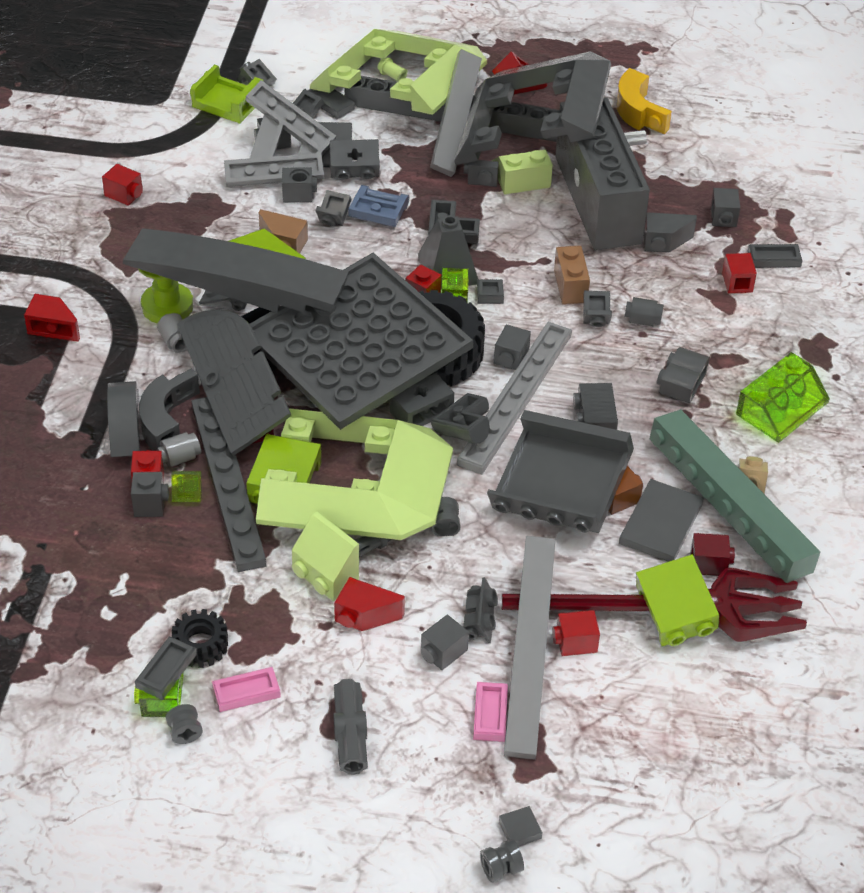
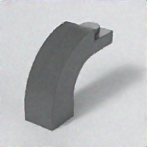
[139,368,200,451]
[107,381,141,457]

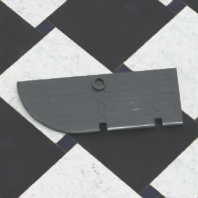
[177,309,291,455]

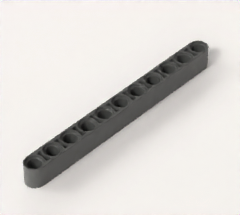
[344,76,560,142]

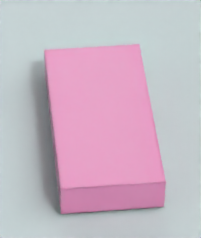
[212,667,281,712]
[473,682,508,742]

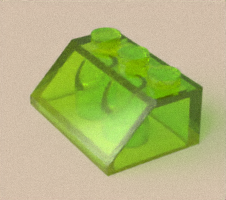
[736,352,830,443]

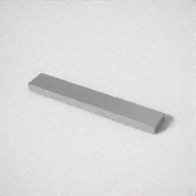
[430,49,482,177]

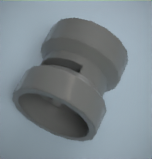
[432,497,461,536]
[480,839,524,883]

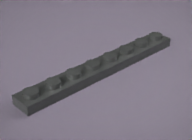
[191,397,267,572]

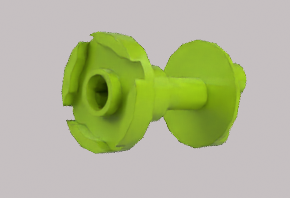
[138,269,193,324]

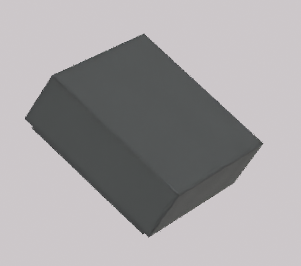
[477,279,504,304]
[499,806,543,846]

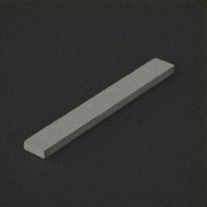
[457,321,572,475]
[504,536,556,760]

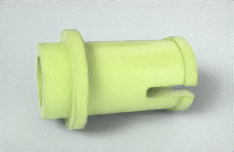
[378,58,408,81]

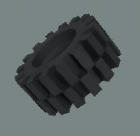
[171,609,228,668]

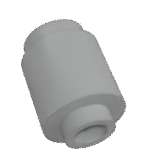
[157,313,187,352]
[157,432,201,468]

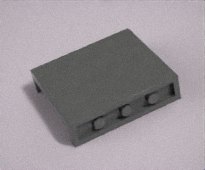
[487,410,634,534]

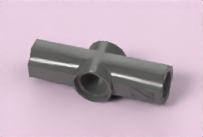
[334,679,368,775]

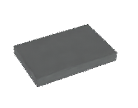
[619,479,704,562]

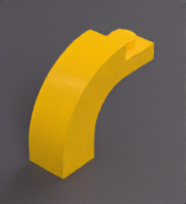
[616,68,672,135]

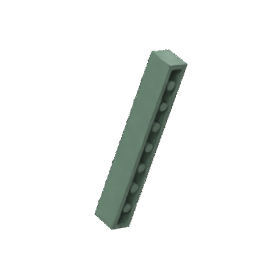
[649,409,821,583]

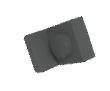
[237,59,277,86]

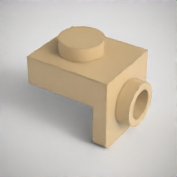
[738,456,768,494]

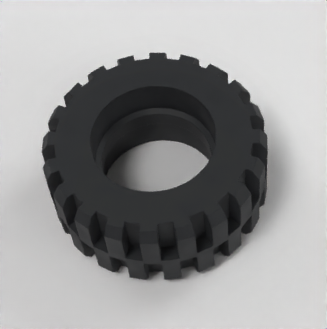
[419,290,485,387]

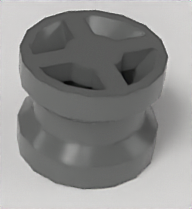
[166,704,203,744]

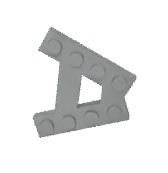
[224,80,336,187]

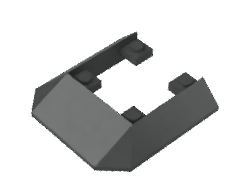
[454,51,611,165]

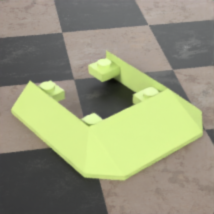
[310,29,487,115]
[256,409,453,540]

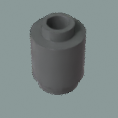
[624,297,664,327]

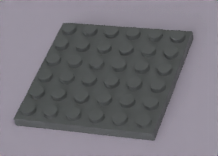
[250,252,473,430]

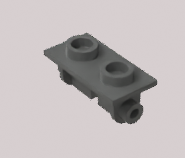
[463,577,498,643]

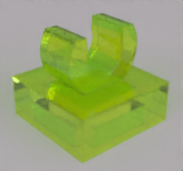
[171,471,202,502]

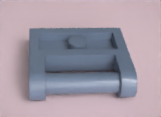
[348,185,409,227]

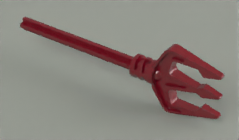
[501,567,807,642]

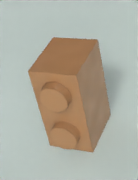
[554,246,590,305]

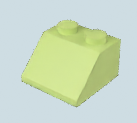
[491,150,553,194]
[292,512,359,602]

